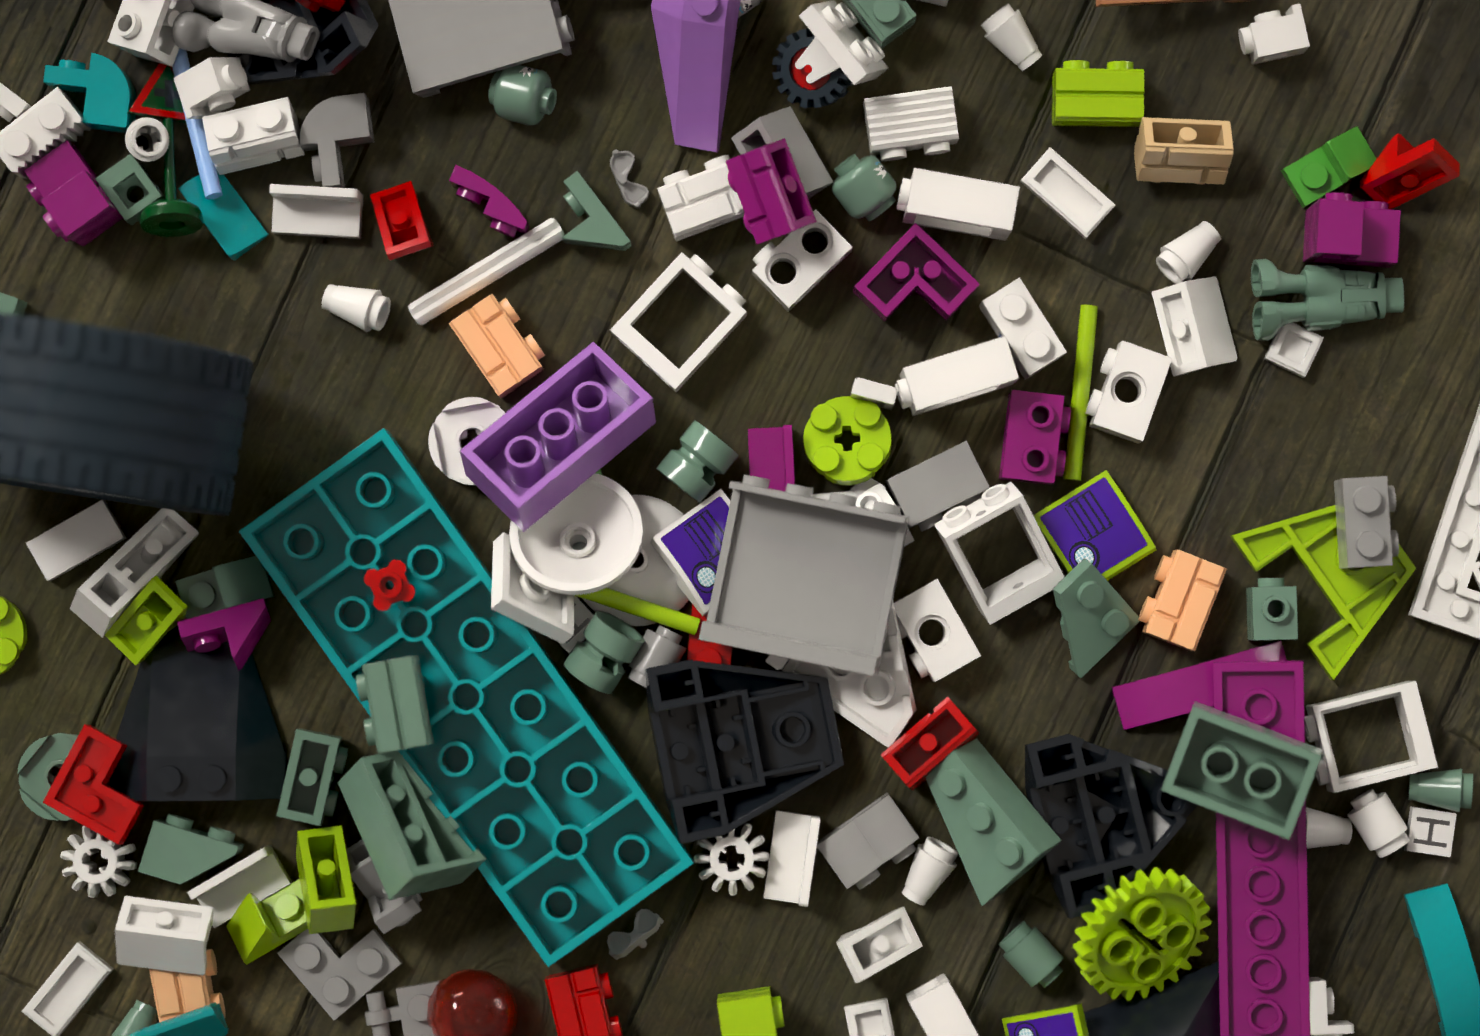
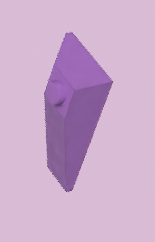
[651,0,741,152]

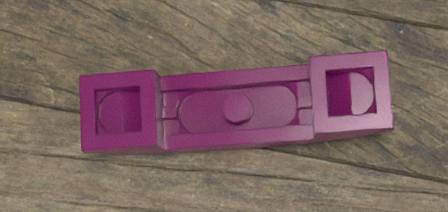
[1111,640,1287,730]

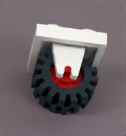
[772,0,888,108]

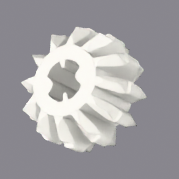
[694,823,769,895]
[61,826,137,898]

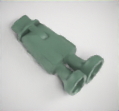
[1251,259,1404,341]

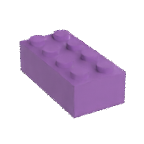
[460,342,656,532]

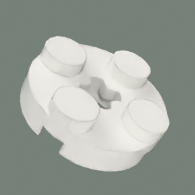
[428,397,505,486]

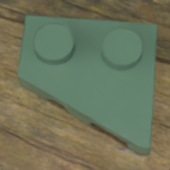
[1053,558,1140,678]

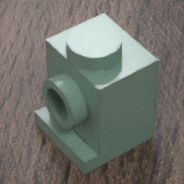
[95,154,165,225]

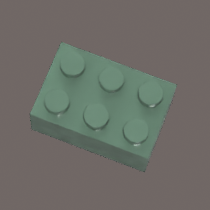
[1161,701,1322,840]

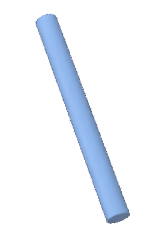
[172,48,223,199]

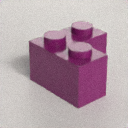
[24,140,123,247]
[1303,193,1401,268]
[853,223,979,322]

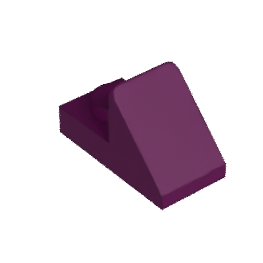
[177,598,271,671]

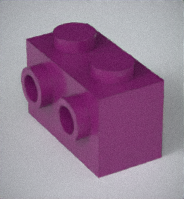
[999,390,1071,486]

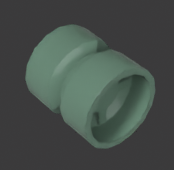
[656,420,739,503]
[564,611,645,694]

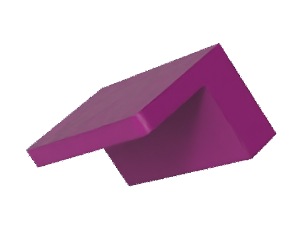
[748,425,795,491]

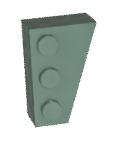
[925,738,1062,906]
[338,750,486,900]

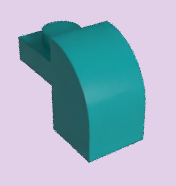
[43,53,137,133]

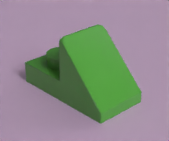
[1281,126,1377,208]

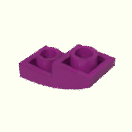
[449,165,530,237]

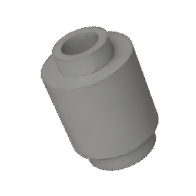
[627,625,687,687]

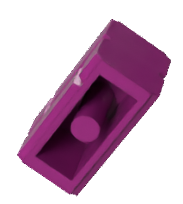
[725,138,817,244]

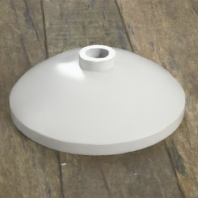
[509,473,643,595]
[572,495,689,626]

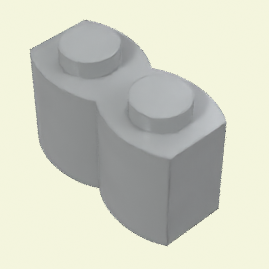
[817,792,919,890]

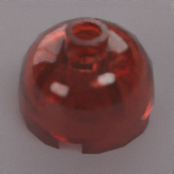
[427,968,518,1036]

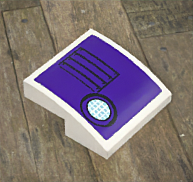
[650,489,730,616]

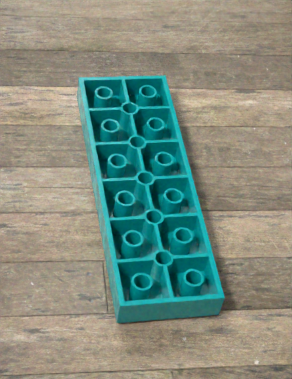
[239,428,694,967]

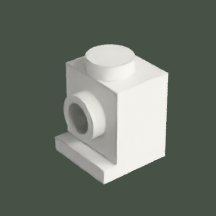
[1238,4,1310,65]
[173,57,250,119]

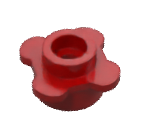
[364,560,416,611]

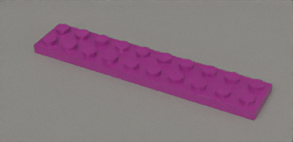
[1213,660,1310,1036]

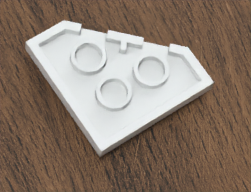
[782,602,917,747]

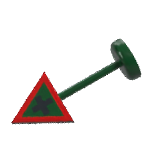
[127,63,203,237]

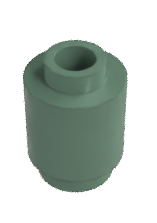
[998,921,1064,988]

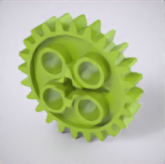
[1073,867,1211,1001]

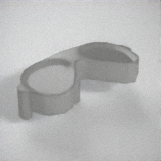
[610,149,650,209]
[607,909,664,960]

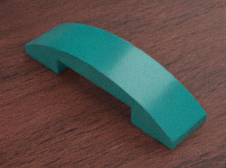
[1404,883,1480,1036]

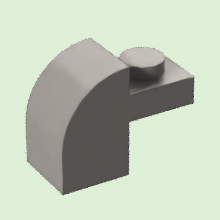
[299,93,374,188]
[346,839,423,934]

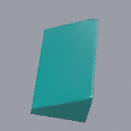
[178,169,269,261]
[130,1002,229,1036]

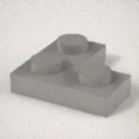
[277,928,403,1020]

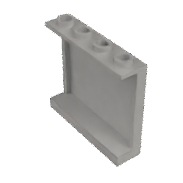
[389,0,575,98]
[699,474,910,676]

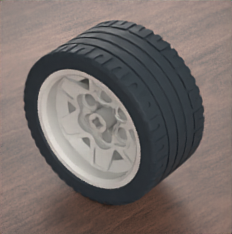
[0,313,253,515]

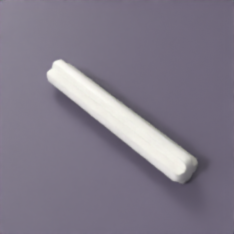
[408,218,564,325]

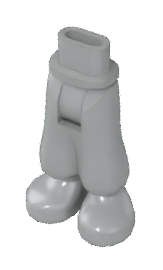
[172,0,319,62]

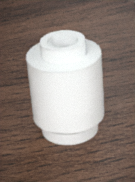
[1347,789,1410,858]

